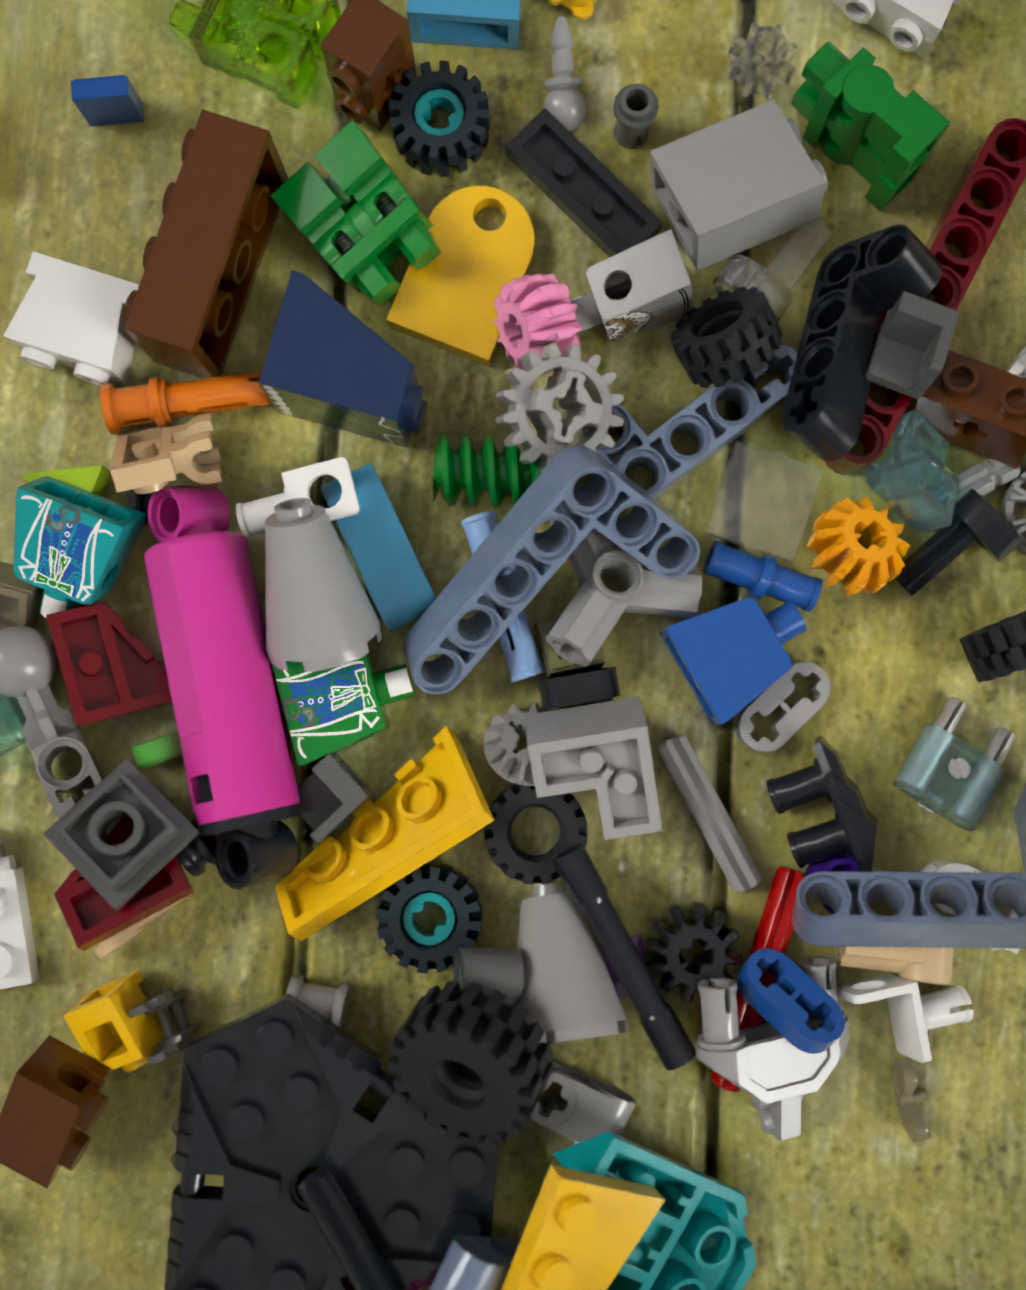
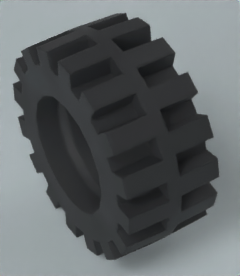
[671,286,783,388]
[484,784,588,885]

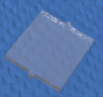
[704,441,823,563]

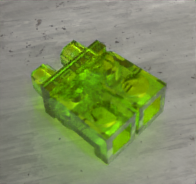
[169,0,341,110]

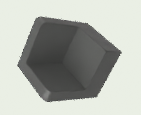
[866,291,960,400]
[298,753,374,844]

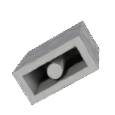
[650,99,828,270]

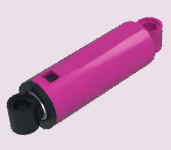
[144,486,303,889]

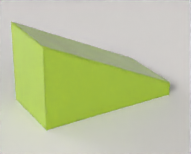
[21,465,112,497]

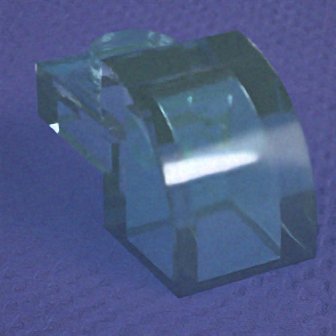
[867,409,960,531]

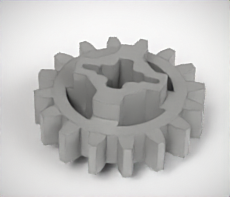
[495,343,624,472]

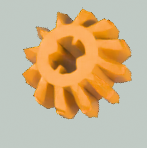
[806,496,911,596]

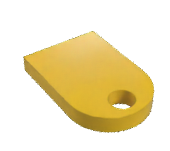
[386,186,535,367]

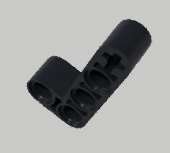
[782,224,942,461]

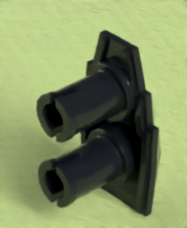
[766,736,877,872]

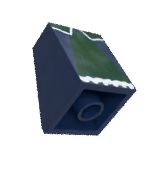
[258,270,428,448]

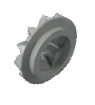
[484,702,558,786]

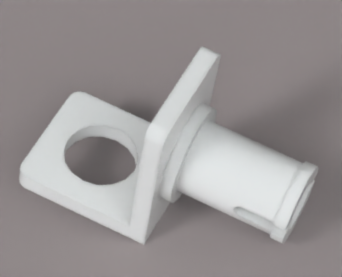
[236,457,360,539]
[837,973,973,1063]

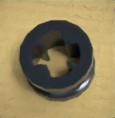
[177,818,218,877]

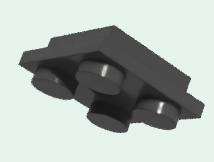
[43,758,199,911]

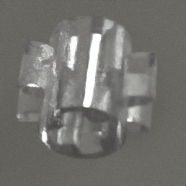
[726,22,798,100]

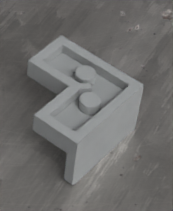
[525,696,662,840]

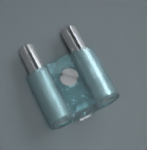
[893,697,1016,831]

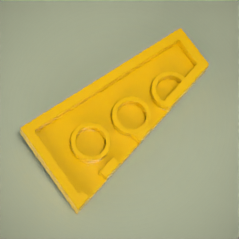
[275,725,495,941]
[501,1165,665,1290]

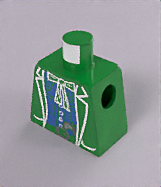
[272,652,415,766]

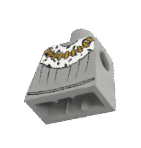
[570,229,693,341]

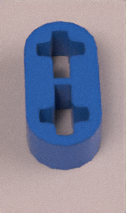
[737,948,845,1054]

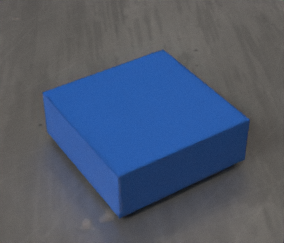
[71,75,144,126]

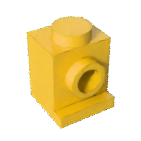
[63,970,165,1073]

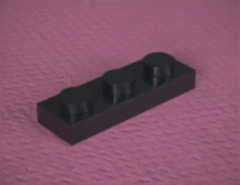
[506,108,663,257]

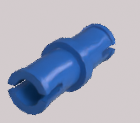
[703,540,823,612]

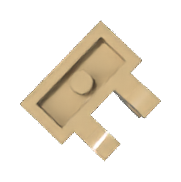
[110,413,222,494]

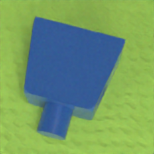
[659,596,807,725]

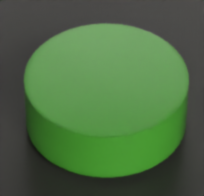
[131,730,182,768]

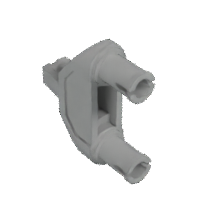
[695,956,850,1141]

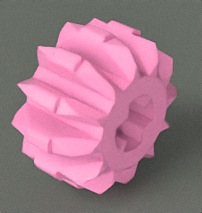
[493,273,582,373]

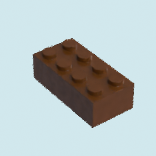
[123,109,289,378]

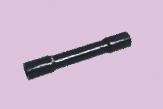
[552,843,696,1070]

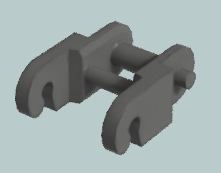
[127,988,200,1065]

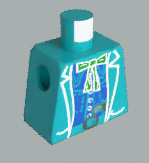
[13,476,146,618]

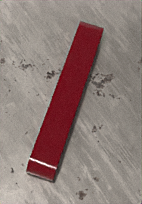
[825,118,1026,475]

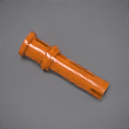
[100,370,274,435]

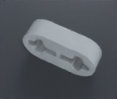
[734,661,831,752]

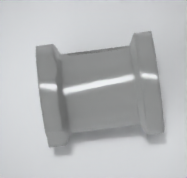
[286,975,351,1029]

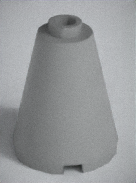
[265,498,382,672]
[516,882,629,1043]

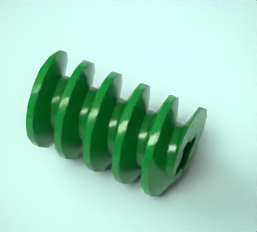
[433,432,541,508]

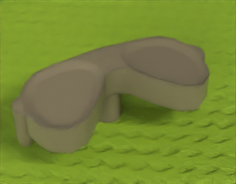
[892,1057,931,1142]

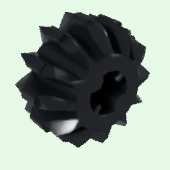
[642,901,743,1003]

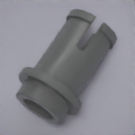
[613,84,659,149]

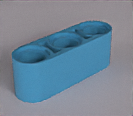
[320,462,436,633]

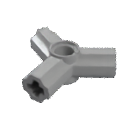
[545,520,702,667]

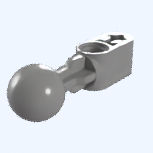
[0,625,119,835]

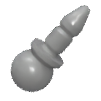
[543,16,586,132]

